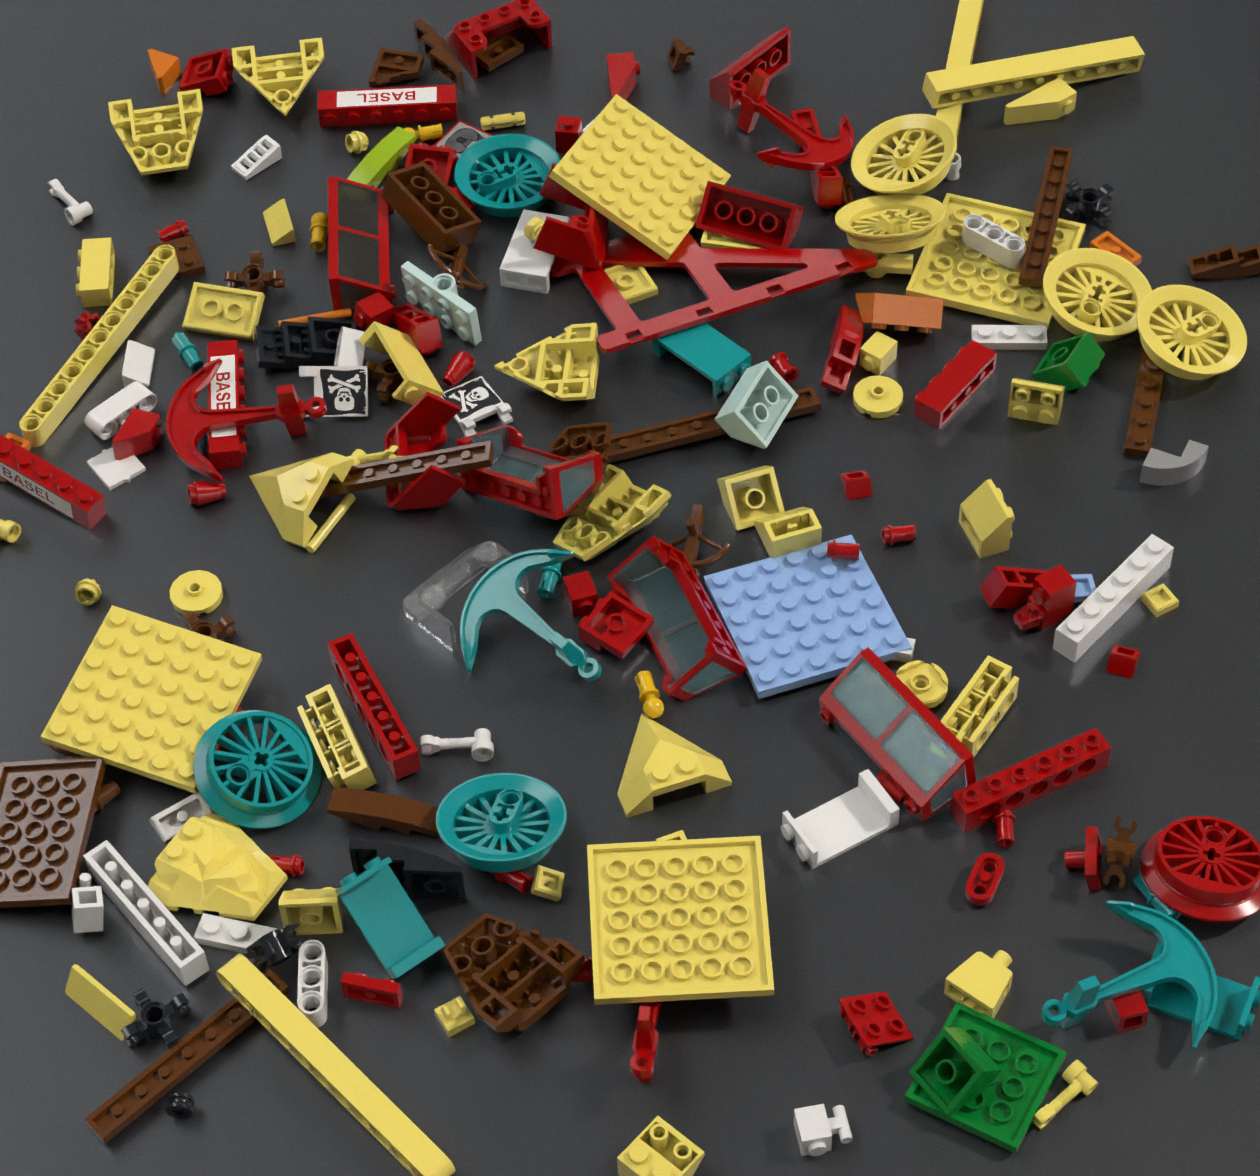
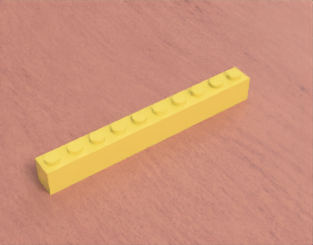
[922,36,1145,109]

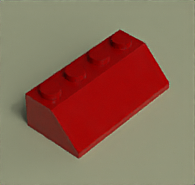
[709,27,791,109]
[695,181,804,249]

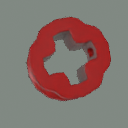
[768,352,799,384]

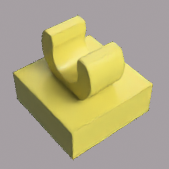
[434,996,475,1037]

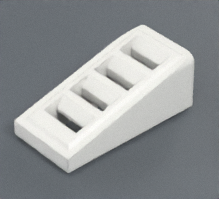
[231,135,282,180]

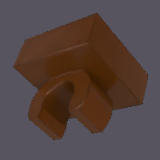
[667,39,695,72]

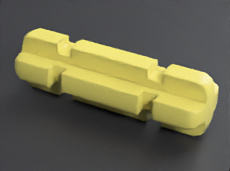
[480,112,526,131]

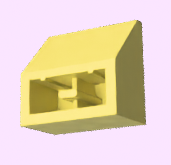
[1007,378,1065,425]
[959,479,1015,559]
[754,507,822,558]
[617,1116,705,1176]

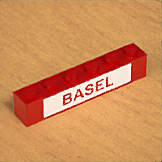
[318,84,457,127]
[207,340,247,470]
[0,434,106,530]

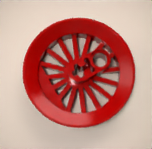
[1140,816,1260,922]

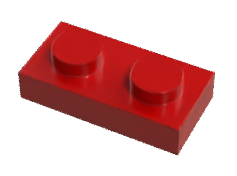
[790,108,822,149]
[341,972,403,1009]

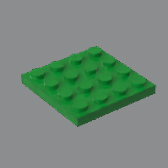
[904,1002,1067,1154]

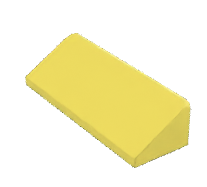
[65,964,138,1042]

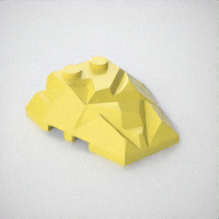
[108,89,203,176]
[553,464,672,561]
[148,813,288,921]

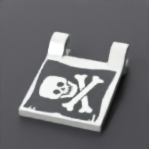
[299,366,368,417]
[441,376,513,437]

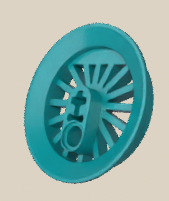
[455,134,561,217]
[193,710,322,829]
[436,773,567,872]

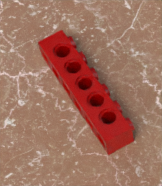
[327,633,421,780]
[950,728,1111,833]

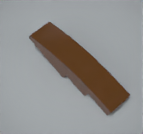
[413,18,464,90]
[1187,244,1260,279]
[326,787,439,838]

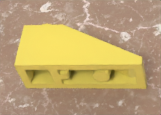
[1004,78,1077,125]

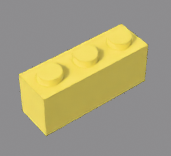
[76,237,115,308]

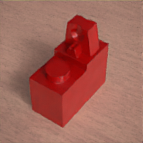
[1013,564,1077,631]

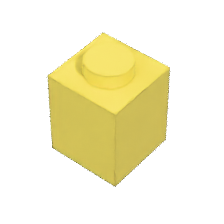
[859,331,898,375]

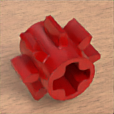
[74,311,101,341]

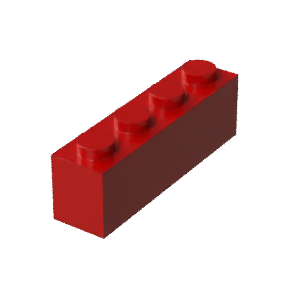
[913,340,997,429]

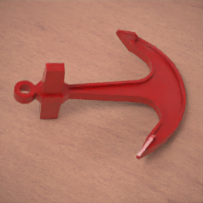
[727,68,854,171]
[166,359,327,482]
[570,956,662,1083]

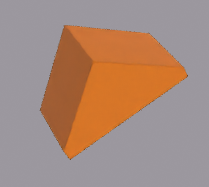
[147,49,182,95]

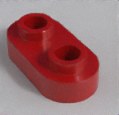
[965,853,1005,906]

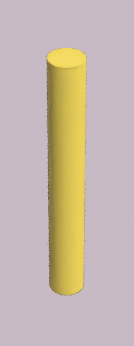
[306,493,356,553]

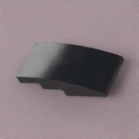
[254,316,357,369]
[349,839,466,903]

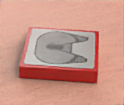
[433,120,493,161]

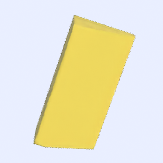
[263,198,296,247]

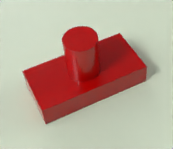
[1065,826,1102,891]

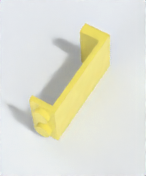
[359,321,444,405]

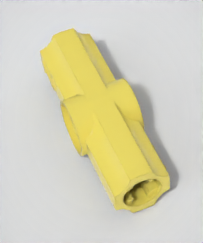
[839,252,914,278]

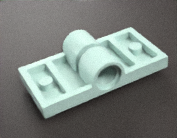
[401,261,482,346]

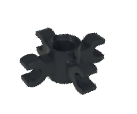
[1064,181,1114,227]
[244,923,306,971]
[121,988,191,1050]

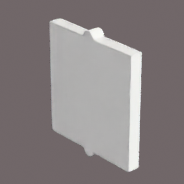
[87,447,146,490]

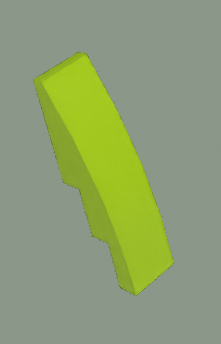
[340,126,418,204]

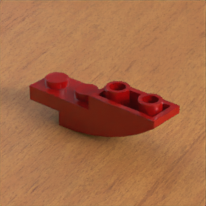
[819,305,865,395]

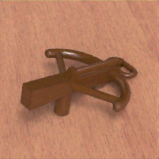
[427,242,487,291]
[668,505,731,580]

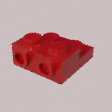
[179,48,235,96]
[405,143,458,186]
[578,591,654,660]

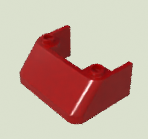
[533,163,608,269]
[384,392,466,511]

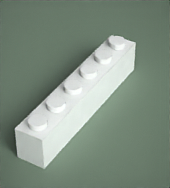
[1053,534,1174,663]
[83,840,210,986]

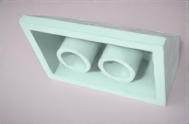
[714,360,798,449]

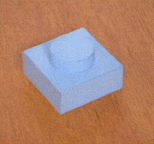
[1071,574,1096,602]

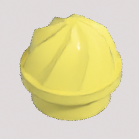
[345,131,369,154]
[75,578,101,605]

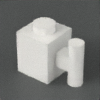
[72,873,104,933]
[793,1104,853,1156]

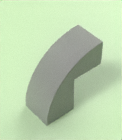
[1140,440,1209,486]

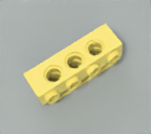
[931,655,1019,758]
[297,684,377,790]

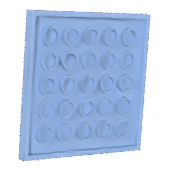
[704,534,912,699]

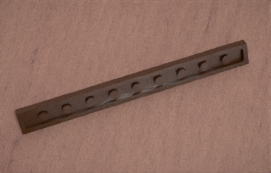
[607,386,821,463]

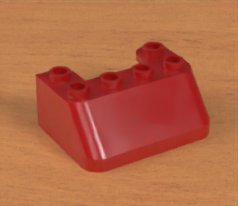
[446,0,553,79]

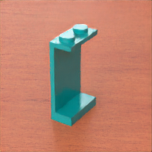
[652,323,751,398]
[335,856,446,979]
[1140,941,1260,1041]

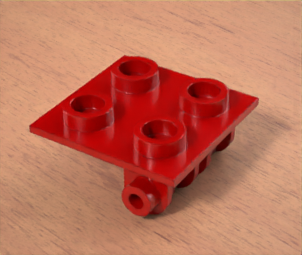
[838,991,914,1057]

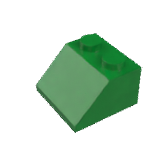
[1031,332,1105,392]
[909,1027,1001,1116]

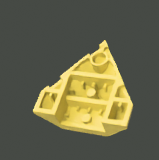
[232,37,324,116]
[494,323,600,401]
[249,452,355,548]
[617,714,732,818]

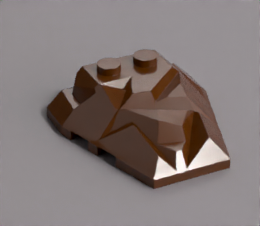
[519,422,613,518]
[442,913,585,1033]

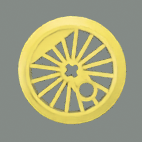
[851,114,957,195]
[835,194,946,253]
[1043,248,1152,341]
[1136,285,1247,380]

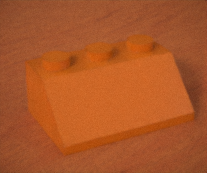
[855,293,944,333]

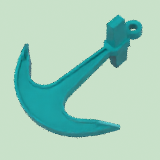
[460,549,602,681]
[1041,900,1218,1050]

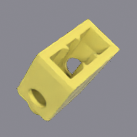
[944,950,1013,1018]

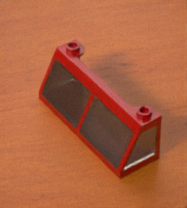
[328,177,396,312]

